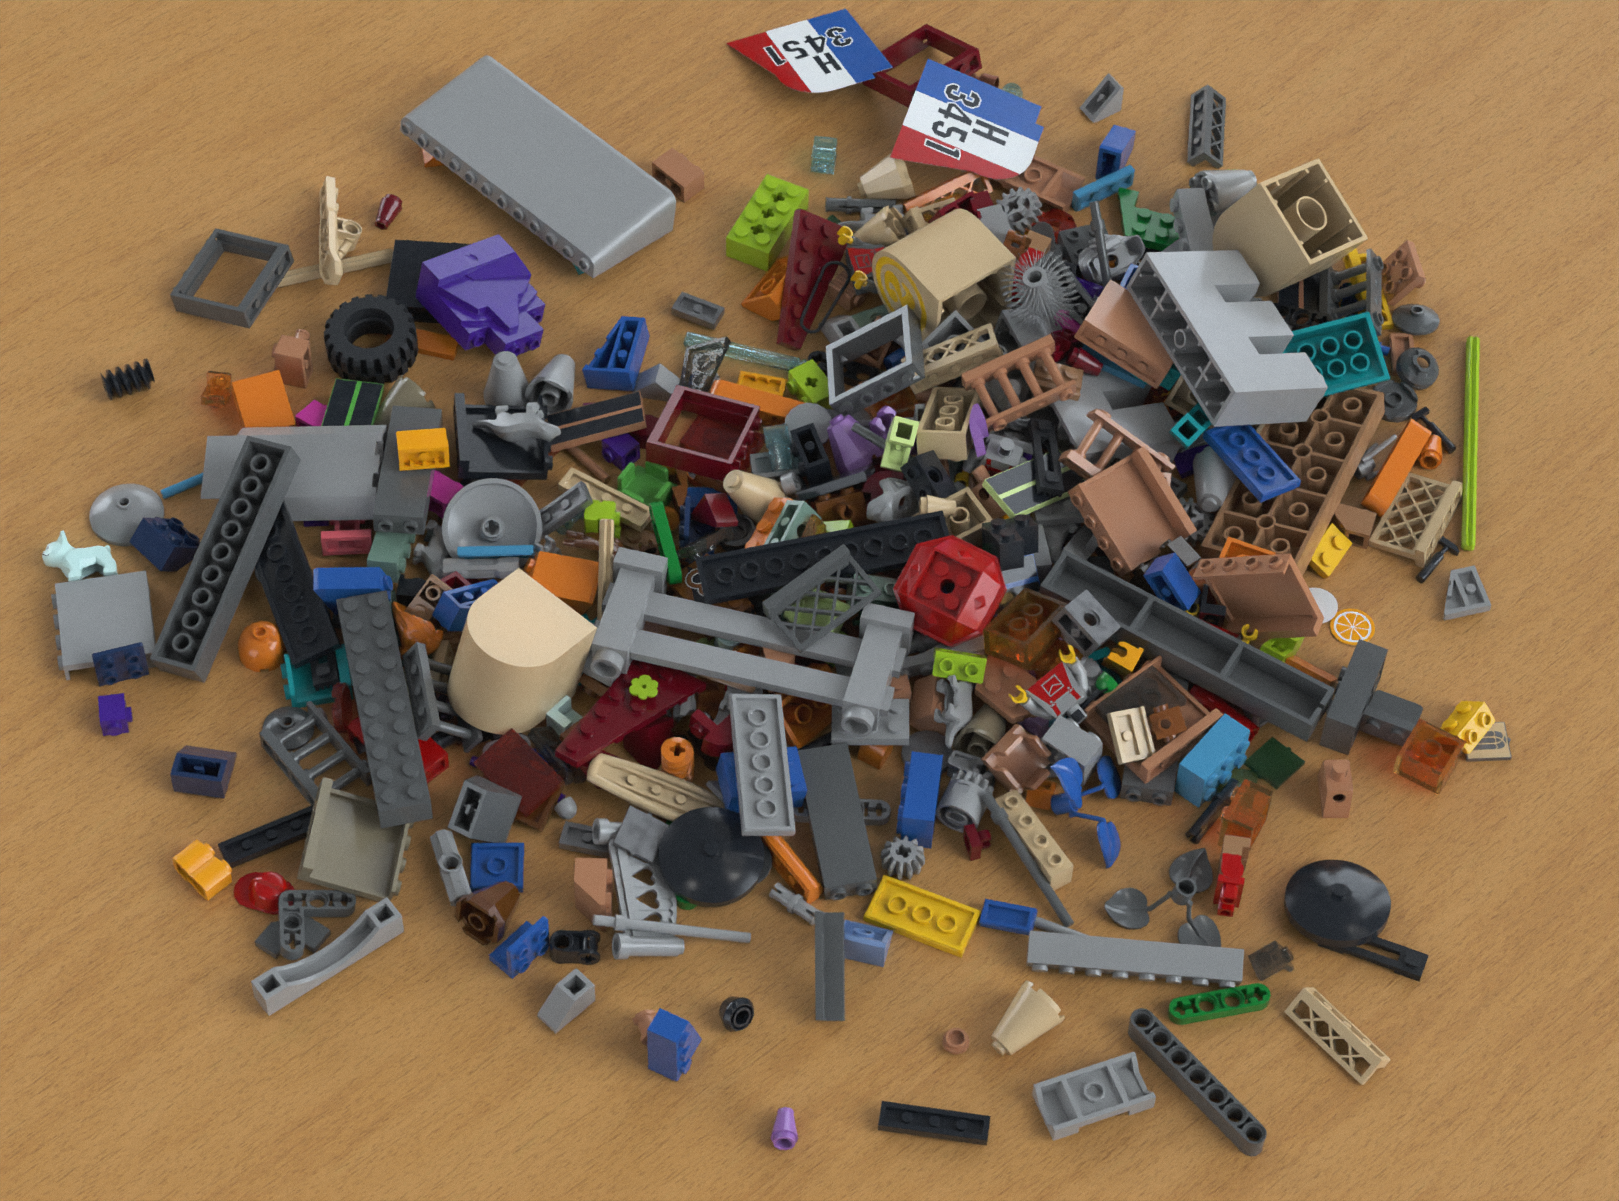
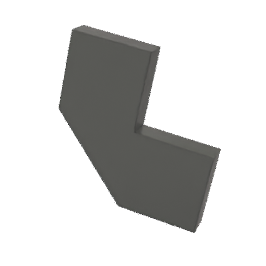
[255,917,331,959]

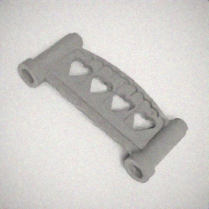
[592,818,685,960]

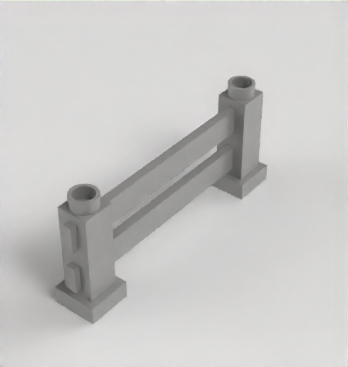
[590,547,915,737]

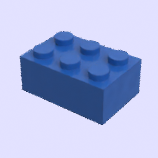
[716,746,807,813]
[896,751,943,849]

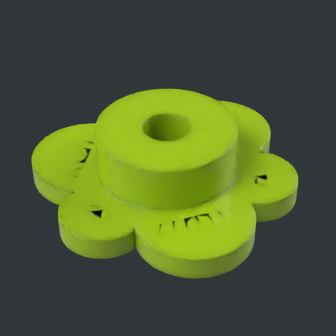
[629,675,658,700]

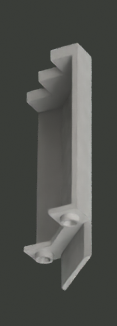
[200,425,387,521]

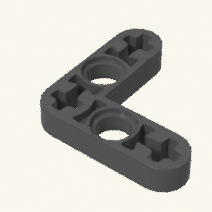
[278,890,356,960]

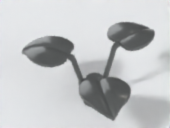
[1104,848,1221,947]

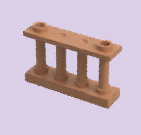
[961,334,1076,432]
[1058,409,1175,480]

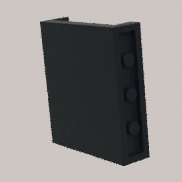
[386,240,470,323]
[453,393,553,480]

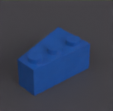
[582,316,650,391]
[432,579,498,631]
[647,1008,702,1082]

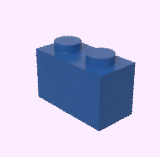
[1143,553,1201,611]

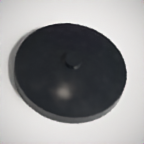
[659,807,764,907]
[1284,860,1391,948]

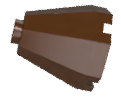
[455,881,520,945]

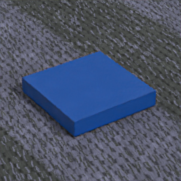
[470,842,524,893]

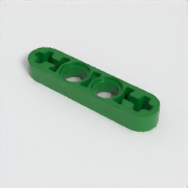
[649,501,682,585]
[1168,983,1271,1025]

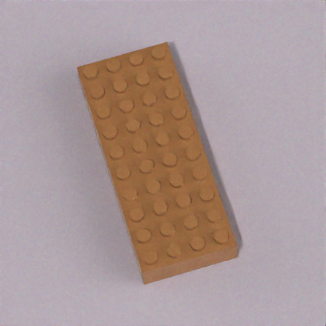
[1201,387,1385,576]

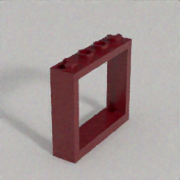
[862,24,982,108]
[645,385,762,481]

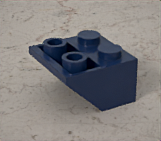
[129,517,200,572]
[170,745,237,799]

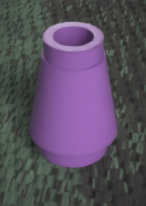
[771,1107,798,1150]

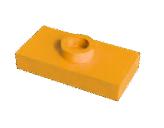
[737,371,787,397]

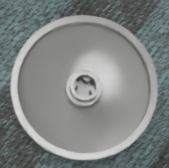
[442,478,543,569]

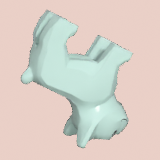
[42,530,118,582]

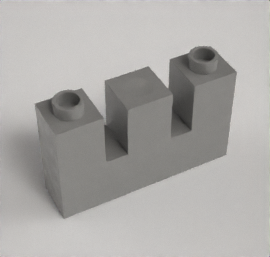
[1126,250,1328,427]
[994,297,1183,469]

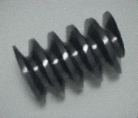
[100,358,155,401]

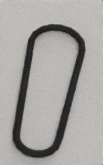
[800,261,851,334]

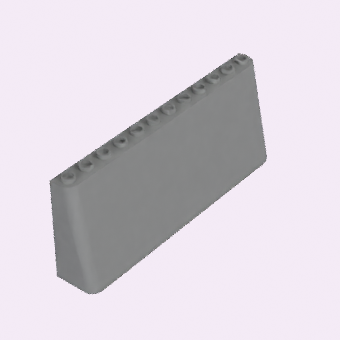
[400,55,676,278]

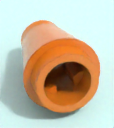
[1418,435,1442,470]

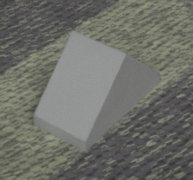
[1080,73,1124,123]
[632,364,684,402]

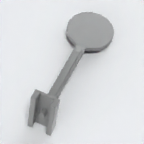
[784,403,925,445]

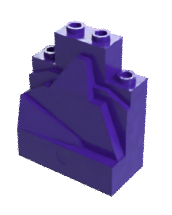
[415,234,545,356]

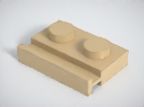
[1106,706,1155,765]

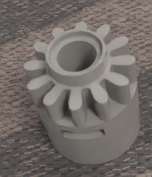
[936,770,994,833]

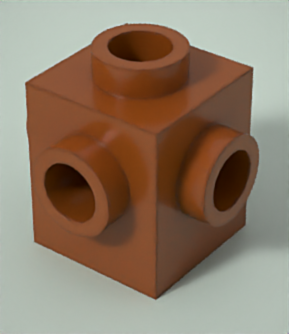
[1148,703,1187,743]

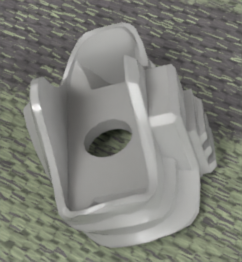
[1078,234,1145,284]
[984,379,1030,432]
[867,478,919,523]

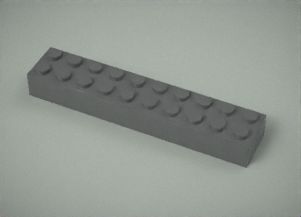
[150,436,301,683]
[336,590,433,828]

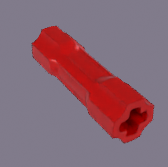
[1189,684,1259,742]

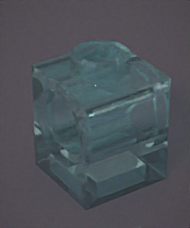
[811,136,838,174]

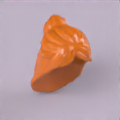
[391,601,443,660]

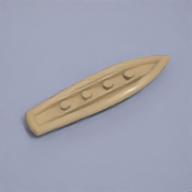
[587,753,725,822]

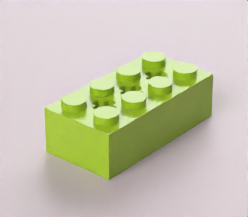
[726,174,809,271]

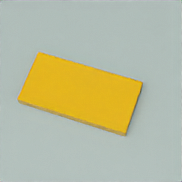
[863,875,982,958]

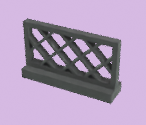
[762,544,882,653]

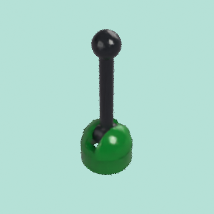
[1066,671,1118,719]

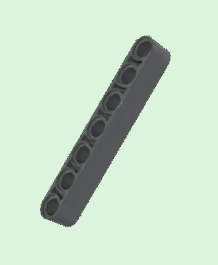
[1128,1008,1267,1156]

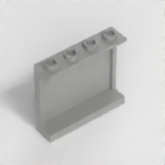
[51,571,157,680]

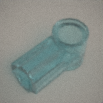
[763,423,793,472]

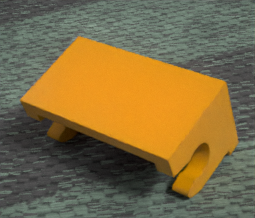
[1101,642,1144,678]

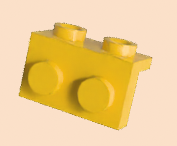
[1309,523,1352,579]
[1435,701,1495,754]

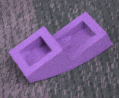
[969,403,989,457]

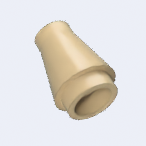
[919,495,956,516]

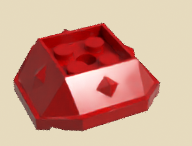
[893,535,1007,648]

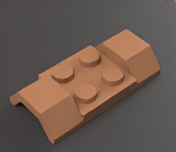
[993,155,1085,212]

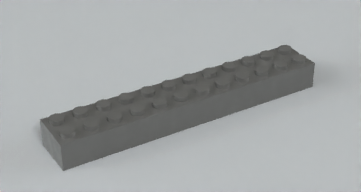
[1038,550,1335,742]

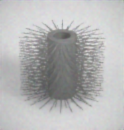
[999,248,1081,335]

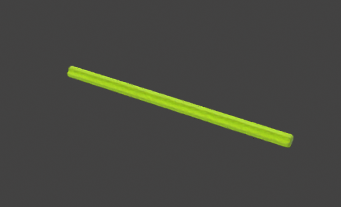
[1461,336,1480,551]

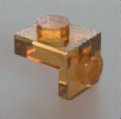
[201,371,232,408]

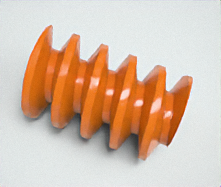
[661,737,694,783]

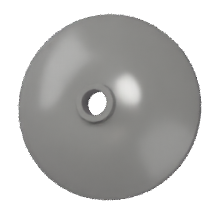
[89,484,165,546]

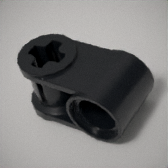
[549,930,601,965]

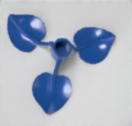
[1051,755,1121,869]

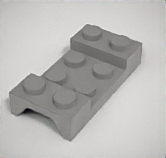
[1032,1051,1156,1141]

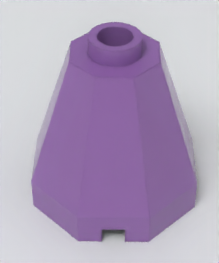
[827,414,884,474]

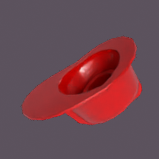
[233,871,295,915]

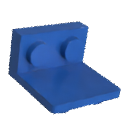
[489,916,550,979]

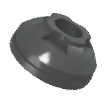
[1396,347,1439,390]

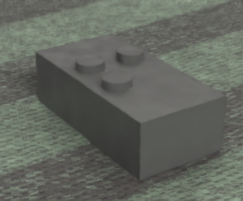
[1319,639,1388,755]

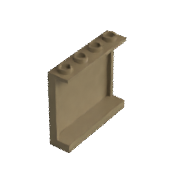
[297,777,414,902]

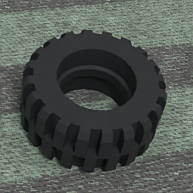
[324,294,418,385]

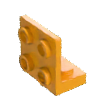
[396,428,450,471]

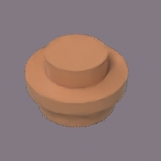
[942,1028,970,1054]

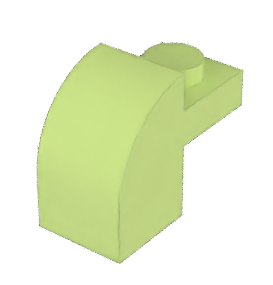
[880,416,919,473]

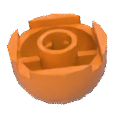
[237,621,288,672]

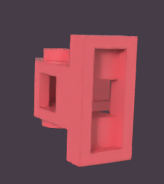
[321,520,373,556]

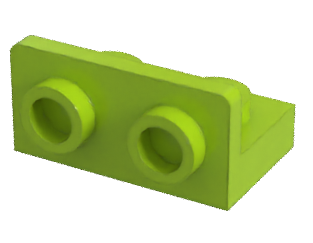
[932,647,987,684]

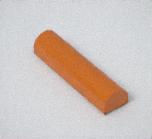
[760,836,824,904]

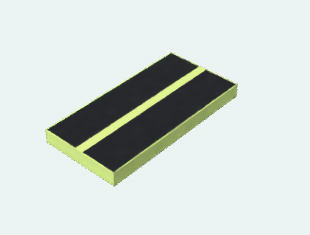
[982,449,1085,518]

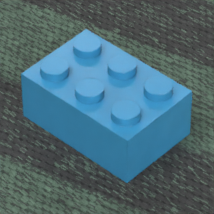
[1174,714,1250,808]

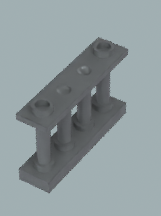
[1319,248,1384,336]
[402,642,483,753]
[259,701,372,805]

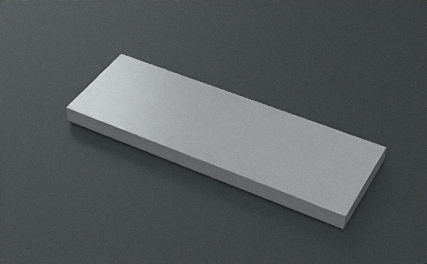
[729,694,796,836]

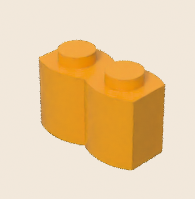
[172,839,232,901]

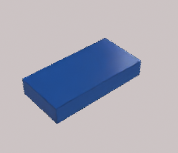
[979,899,1038,936]

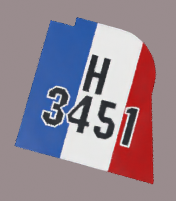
[726,9,892,93]
[890,59,1044,179]

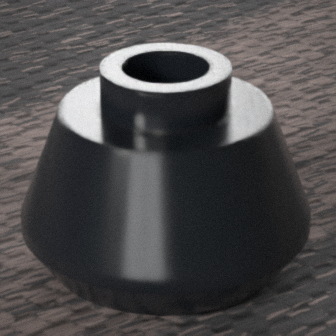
[719,996,754,1032]

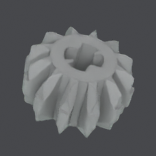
[881,835,925,880]

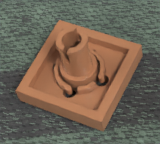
[1382,240,1426,306]

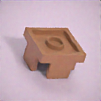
[981,724,1052,793]

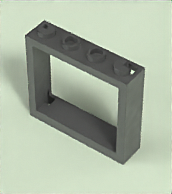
[170,228,294,329]
[826,305,925,417]

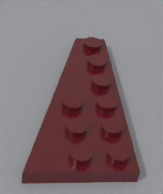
[776,208,854,351]
[555,659,706,768]

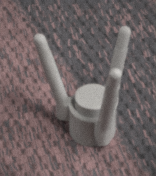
[1354,434,1397,481]

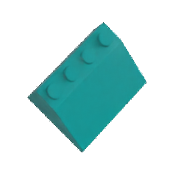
[1283,312,1390,397]

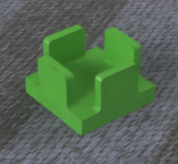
[617,461,678,507]

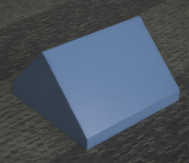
[845,919,893,967]

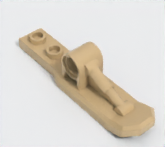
[319,176,362,285]

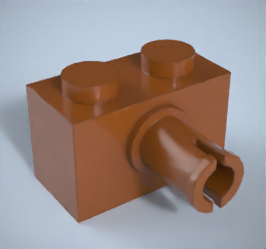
[809,485,868,523]

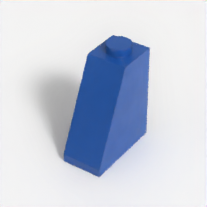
[1095,125,1136,179]
[313,567,393,615]

